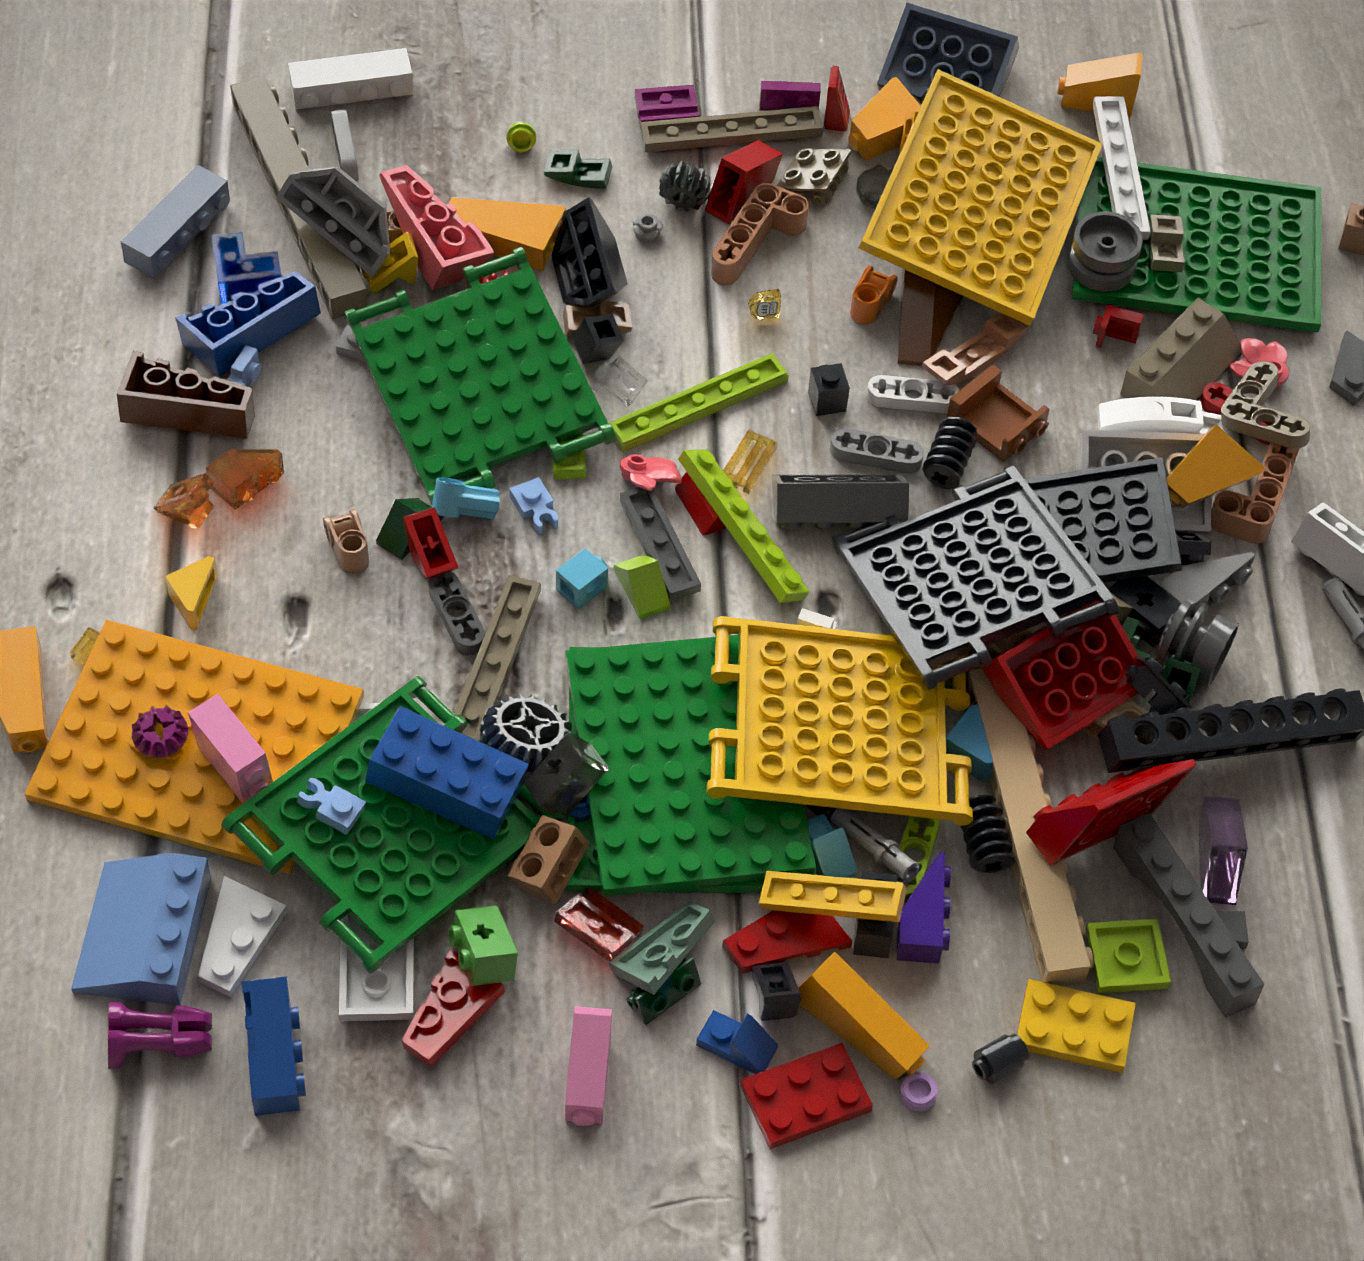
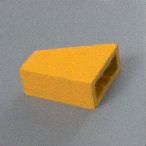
[1057,53,1143,117]
[848,77,921,160]
[1166,424,1265,508]

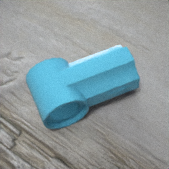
[431,478,500,519]

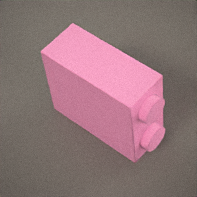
[188,694,273,803]

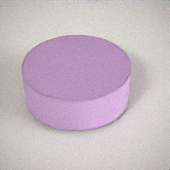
[900,1072,938,1112]

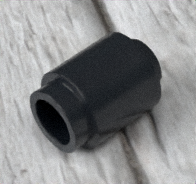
[972,1033,1029,1084]

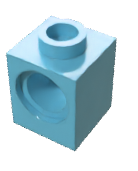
[556,548,608,609]

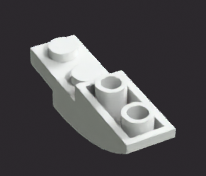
[1097,397,1228,434]

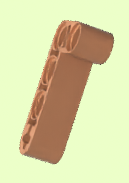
[711,183,809,285]
[1211,442,1300,544]

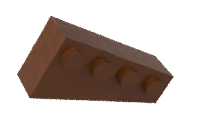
[117,350,255,439]

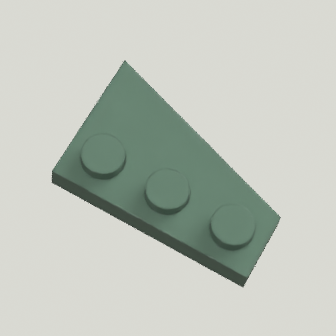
[609,901,715,995]

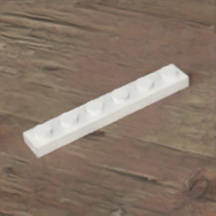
[1093,97,1150,240]

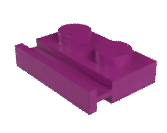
[634,84,700,129]

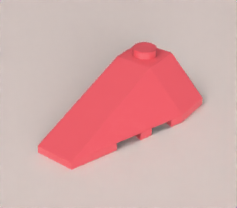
[379,165,494,290]

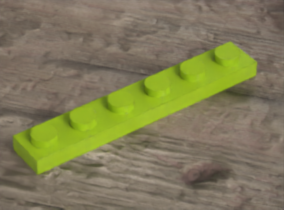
[678,449,810,603]

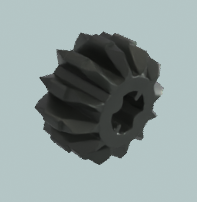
[659,161,711,211]

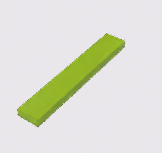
[609,353,789,453]

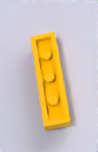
[759,871,907,922]

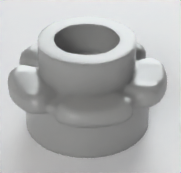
[633,214,663,242]

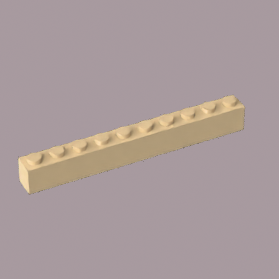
[966,668,1094,986]

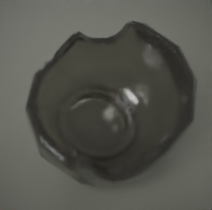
[856,163,894,209]

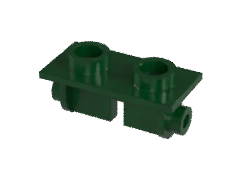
[626,957,702,1025]

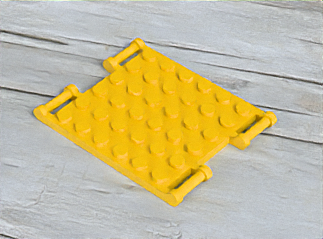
[707,616,973,826]

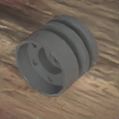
[1155,599,1239,688]

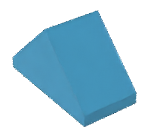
[946,704,993,781]

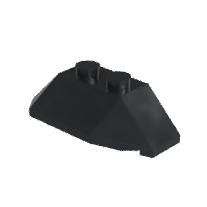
[551,197,628,308]

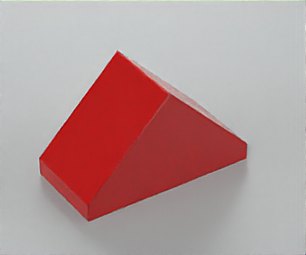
[403,507,458,579]

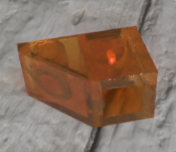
[206,449,284,510]

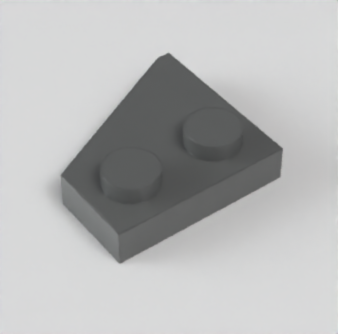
[1329,330,1364,405]

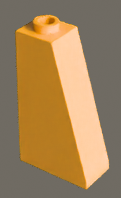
[449,197,566,271]
[0,626,48,753]
[798,951,930,1080]

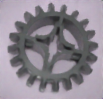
[479,693,574,778]

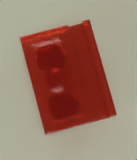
[554,888,644,962]

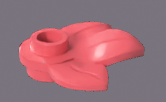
[1229,338,1289,388]
[620,454,682,491]

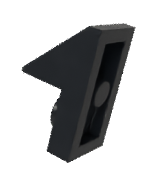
[1170,532,1212,574]
[752,962,801,1021]

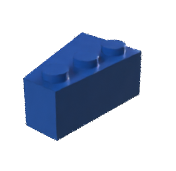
[241,976,306,1116]

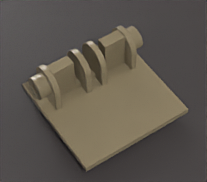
[777,148,852,205]

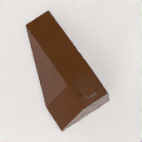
[898,268,963,366]

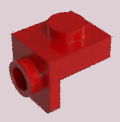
[1092,305,1144,348]

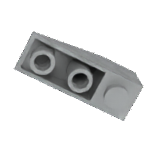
[1159,552,1255,619]

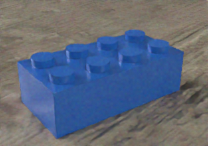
[365,706,529,840]

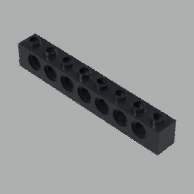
[1097,688,1364,773]

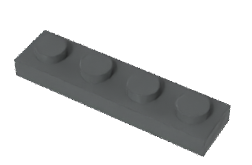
[620,487,701,601]

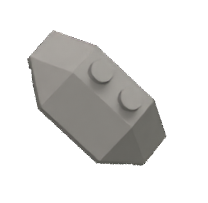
[276,166,390,277]

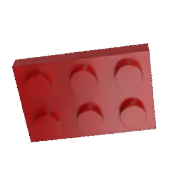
[740,1043,873,1149]

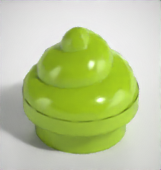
[506,122,536,152]

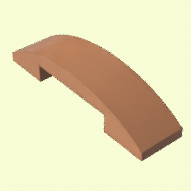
[922,312,1028,385]

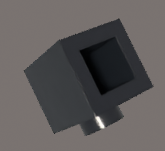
[571,313,624,364]
[808,363,850,416]

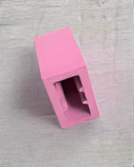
[565,1006,612,1126]

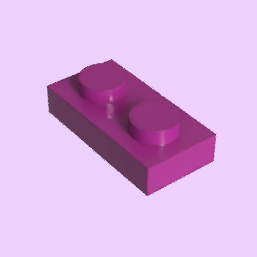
[759,81,821,111]

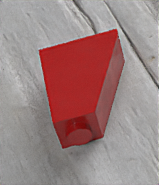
[704,140,783,225]

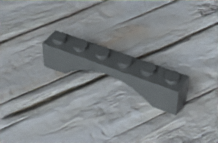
[1113,813,1264,1018]

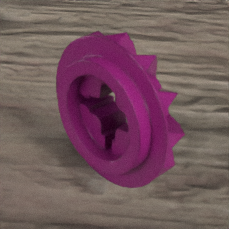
[132,704,188,758]

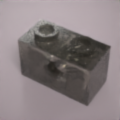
[524,731,609,820]

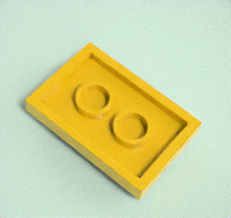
[1017,979,1136,1074]

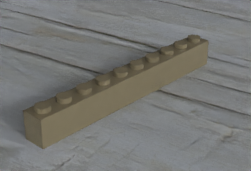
[230,75,371,320]

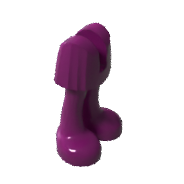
[108,1002,212,1070]

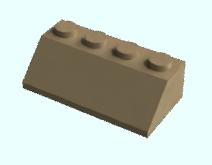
[1120,298,1242,401]

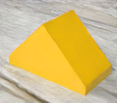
[165,556,218,630]

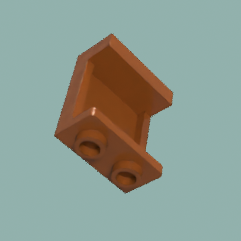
[947,364,1050,462]

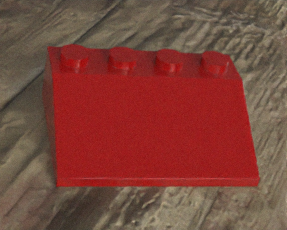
[983,601,1140,750]
[1026,759,1197,866]

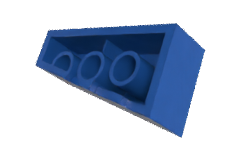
[175,271,321,377]

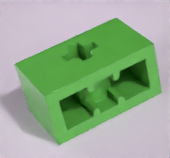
[449,906,518,986]

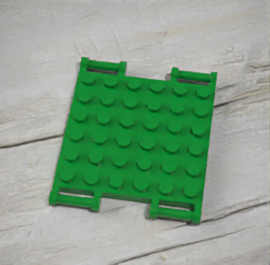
[344,247,616,505]
[221,676,565,974]

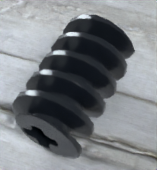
[922,417,977,490]
[961,794,1015,873]

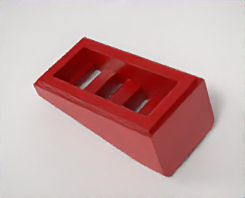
[824,66,850,131]

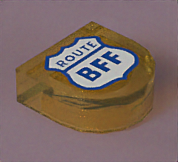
[748,289,781,319]

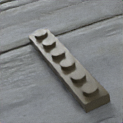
[641,106,823,152]
[454,575,541,742]

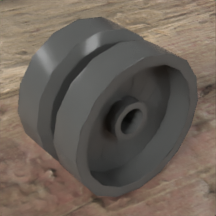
[1068,211,1143,292]

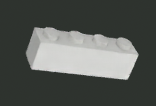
[288,48,413,110]
[1291,502,1364,597]

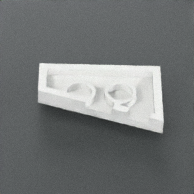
[198,876,287,998]

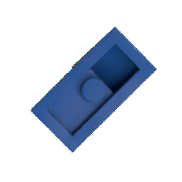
[696,1010,778,1074]

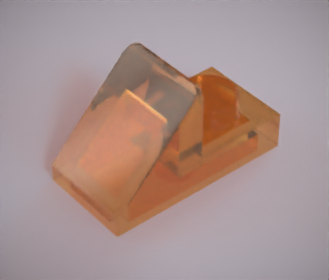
[153,473,214,528]

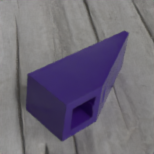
[896,852,951,964]

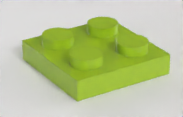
[1085,918,1171,994]

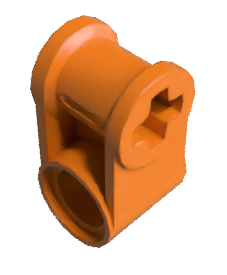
[850,265,898,325]

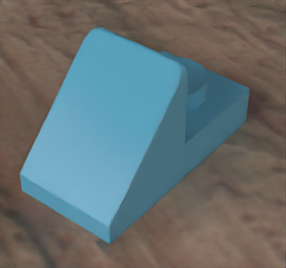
[807,814,858,878]

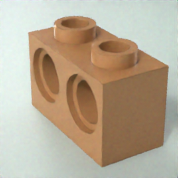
[508,815,590,904]

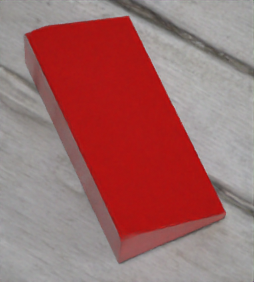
[675,472,726,535]

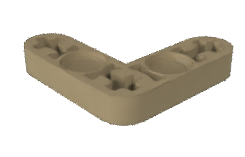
[1221,361,1310,448]

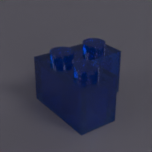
[211,231,282,304]

